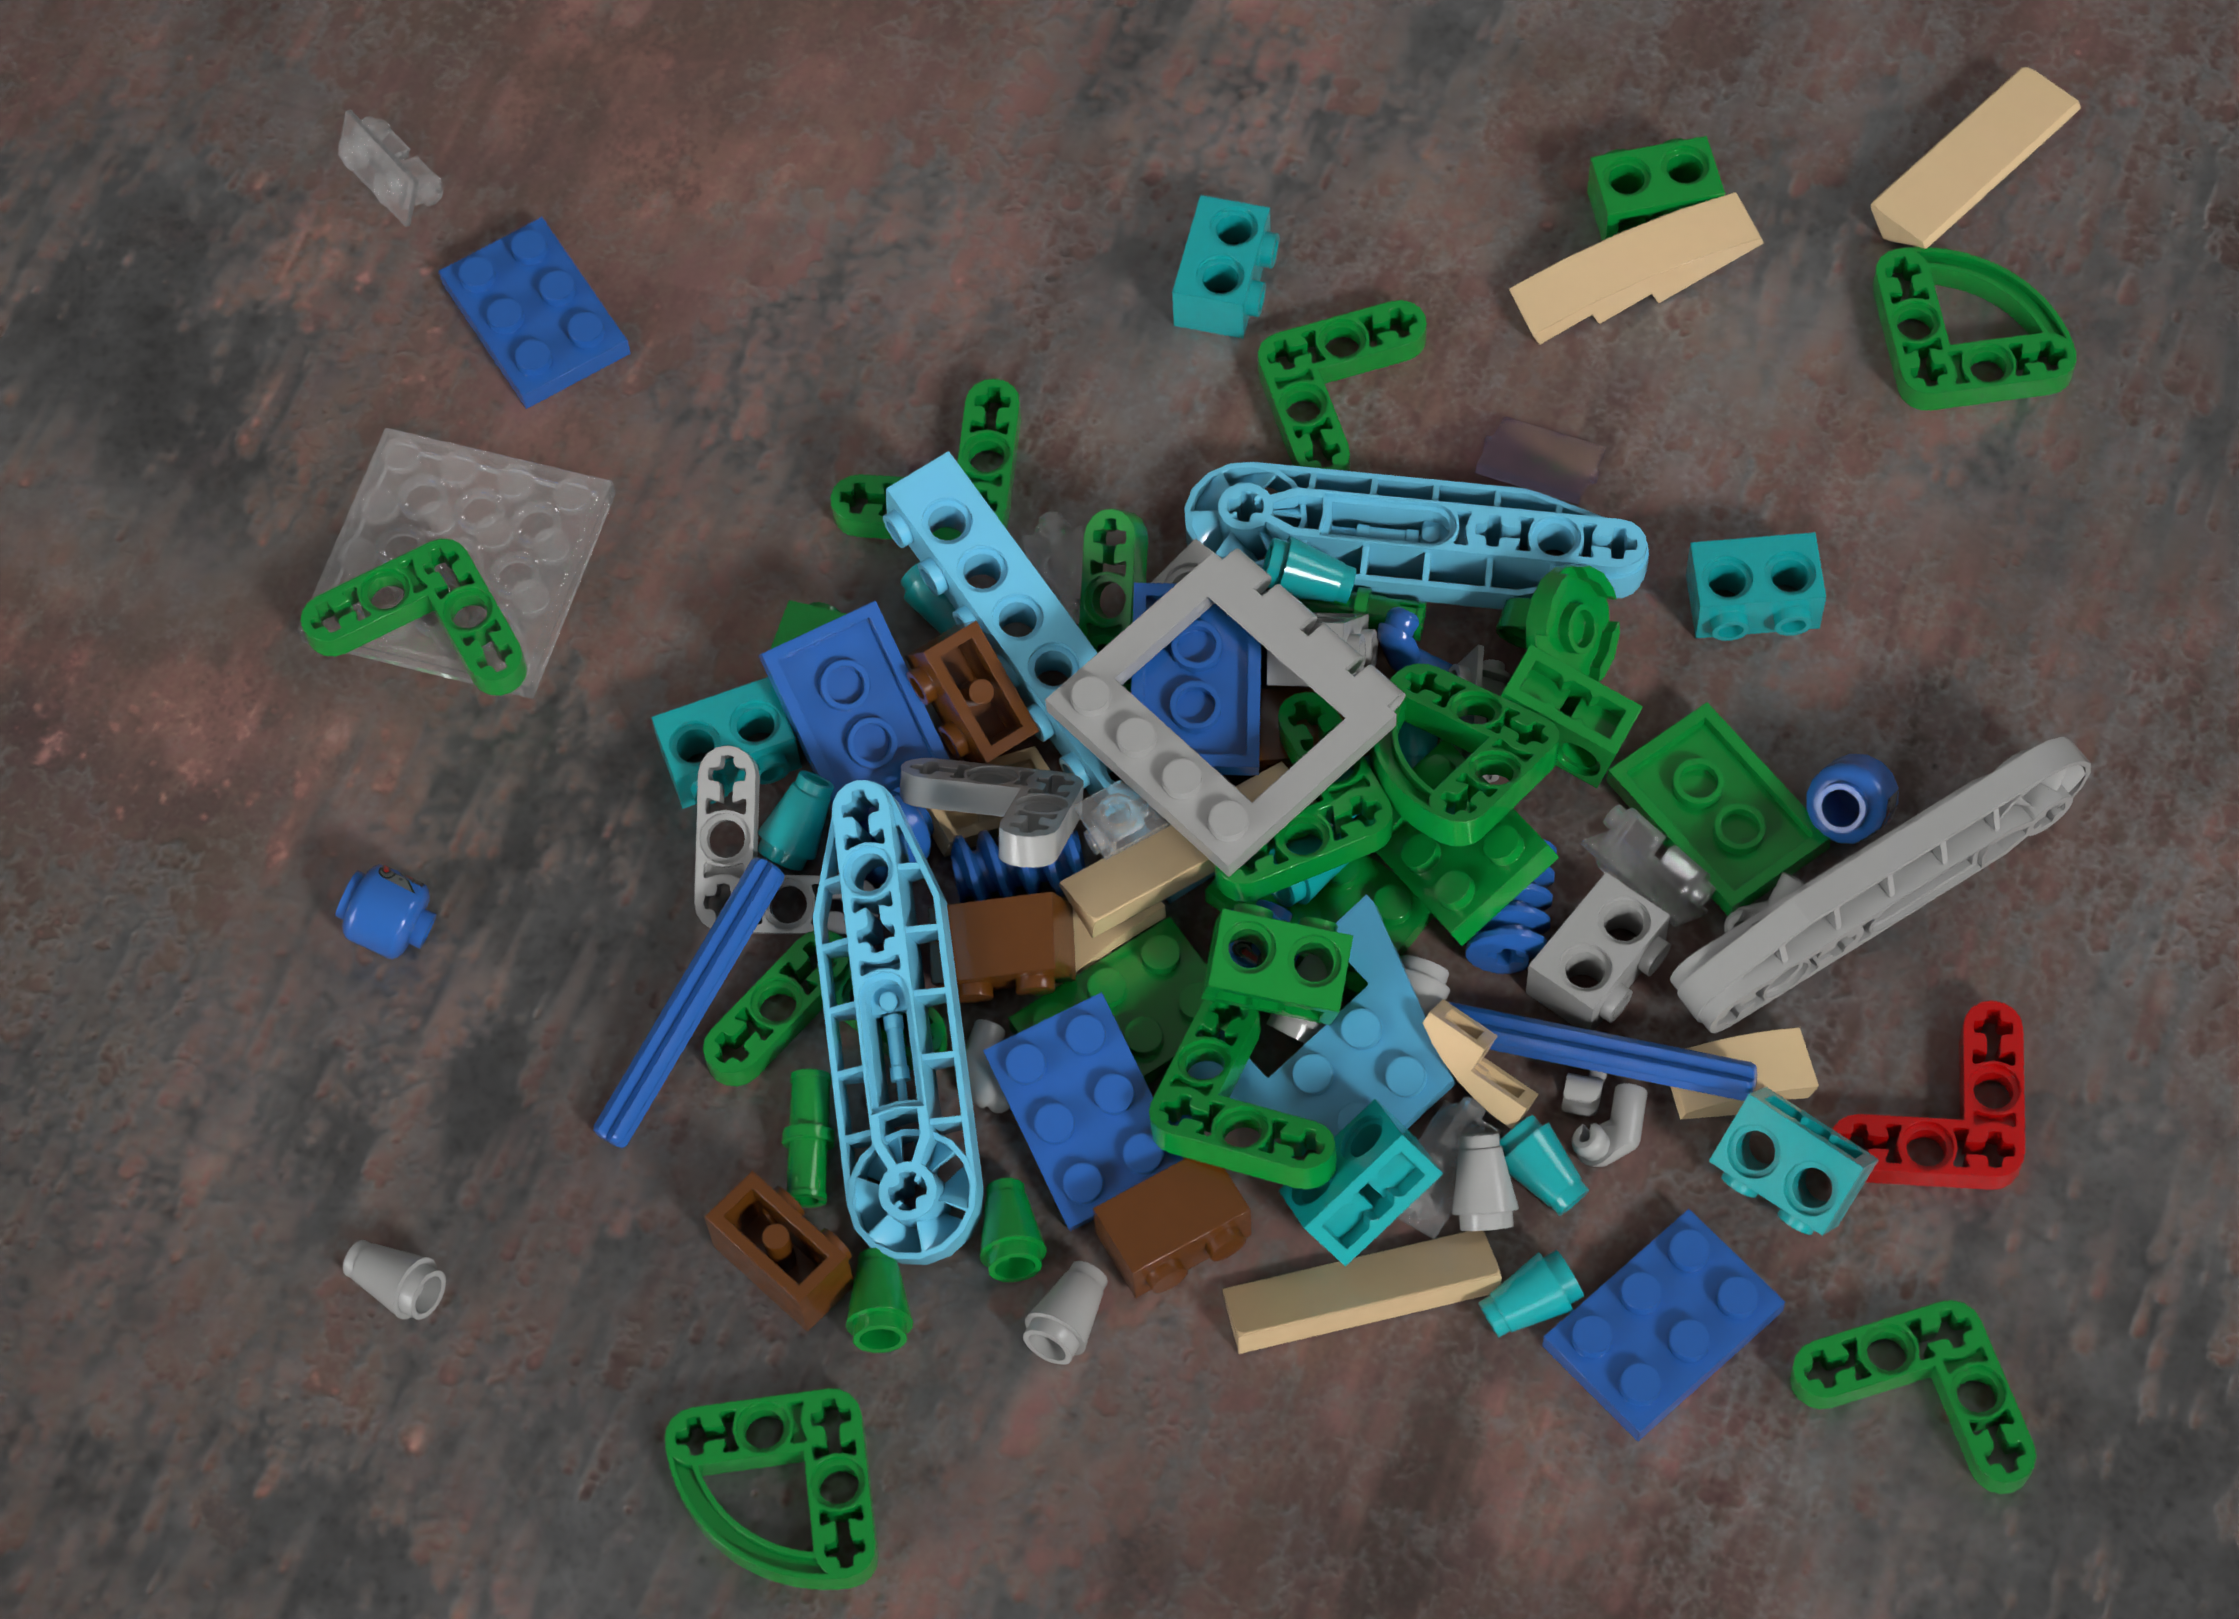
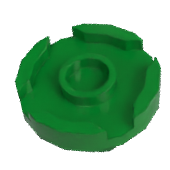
[1496,564,1620,682]

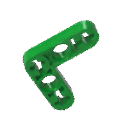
[1258,300,1427,471]
[830,378,1021,540]
[1079,509,1148,693]
[300,539,527,696]
[1214,692,1393,902]
[703,930,948,1087]
[1149,1000,1337,1189]
[1790,1300,2037,1494]

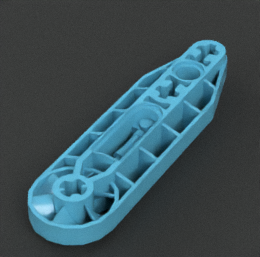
[1184,462,1649,610]
[813,780,984,1265]

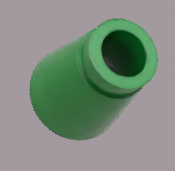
[980,1178,1047,1282]
[846,1248,913,1353]

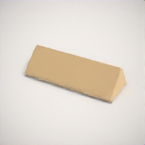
[1871,67,2081,249]
[1059,761,1317,939]
[1222,1231,1502,1354]

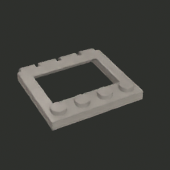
[1045,548,1405,877]

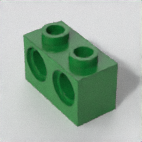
[1587,136,1725,241]
[1488,644,1643,788]
[1201,904,1353,1025]

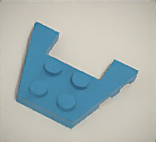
[1188,894,1457,1137]

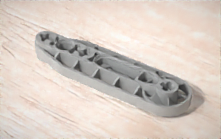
[1670,737,2091,1033]

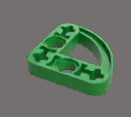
[1873,247,2077,411]
[1370,663,1559,847]
[665,1388,879,1590]

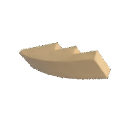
[1509,192,1764,344]

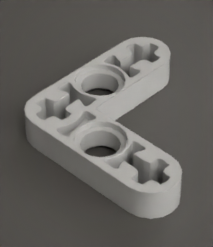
[694,745,880,936]
[900,758,1084,868]

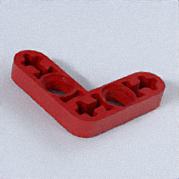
[1833,1000,2026,1190]

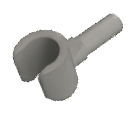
[1561,1070,1607,1116]

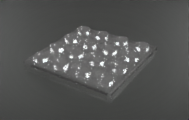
[298,428,616,699]

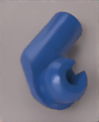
[1377,607,1452,672]

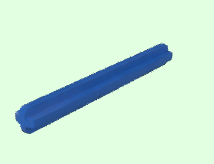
[594,857,784,1148]
[1447,1001,1758,1101]

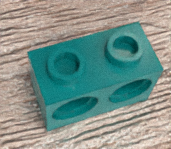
[1172,195,1279,339]
[1686,532,1826,641]
[651,677,802,809]
[1709,1087,1879,1235]
[1278,1099,1443,1267]

